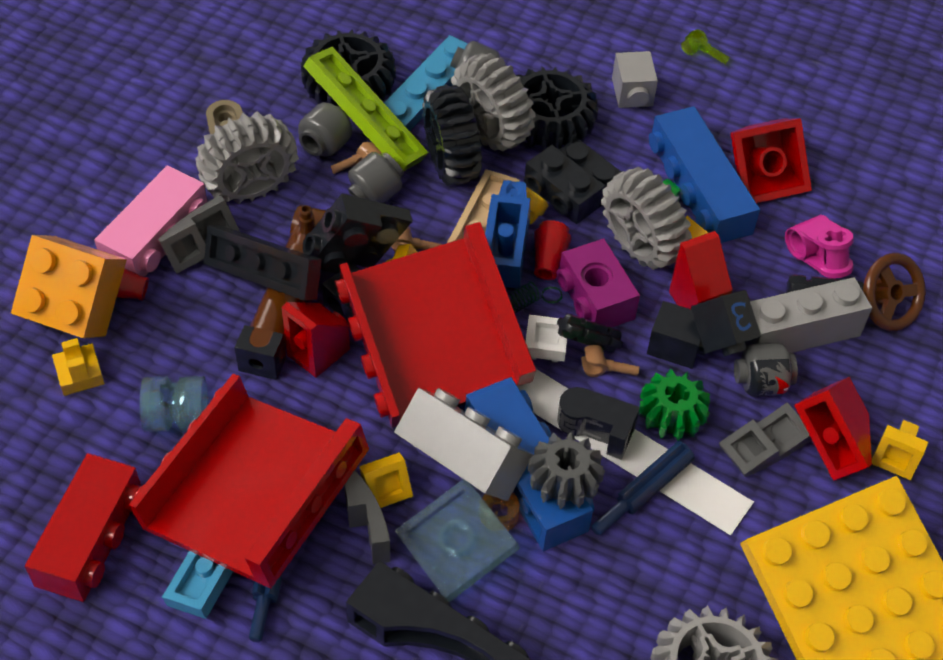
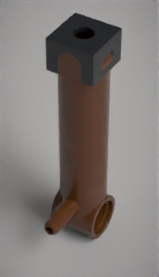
[234,205,326,380]

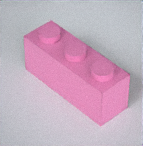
[94,165,207,277]

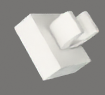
[525,315,567,362]

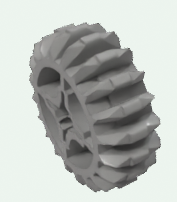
[451,53,536,152]
[195,111,299,204]
[601,166,692,270]
[650,605,778,660]

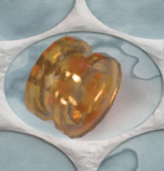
[480,492,520,533]

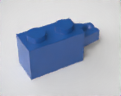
[485,180,530,289]

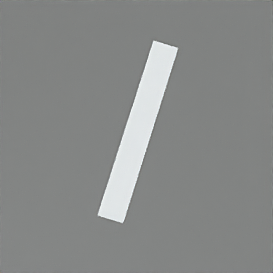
[518,369,754,535]

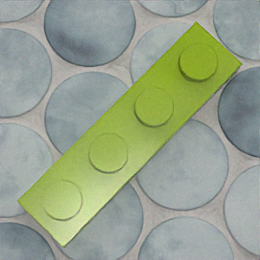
[303,47,429,172]

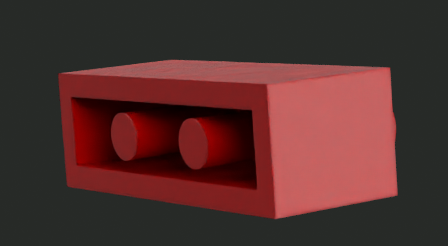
[25,453,141,602]

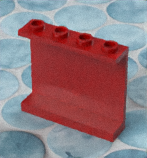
[335,222,536,428]
[129,373,369,589]

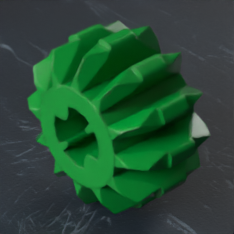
[639,369,710,441]

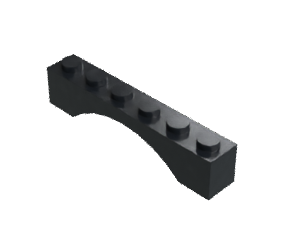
[346,561,531,660]

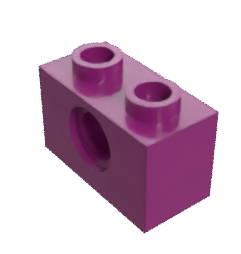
[557,238,640,328]

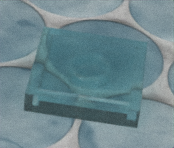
[395,479,520,602]

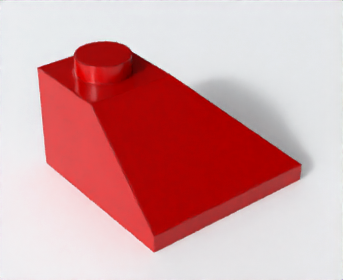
[730,118,812,203]

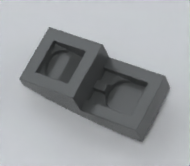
[158,195,240,274]
[719,402,812,477]
[344,470,390,564]

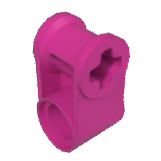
[785,214,854,278]

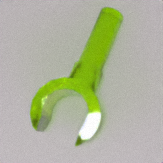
[681,29,730,65]

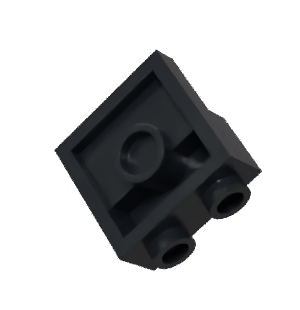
[524,137,621,224]
[303,194,413,273]

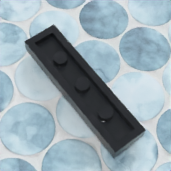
[204,225,322,300]

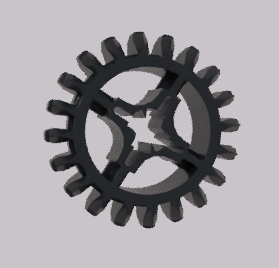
[301,29,396,106]
[516,66,598,151]
[422,85,482,186]

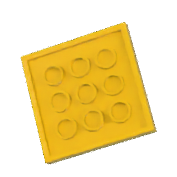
[740,476,943,660]

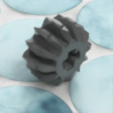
[528,431,605,510]

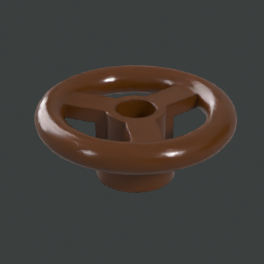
[863,253,926,331]

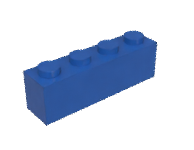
[649,106,760,243]
[465,377,595,552]

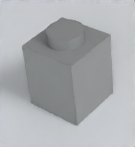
[612,51,658,108]

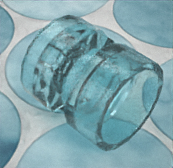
[140,376,208,432]

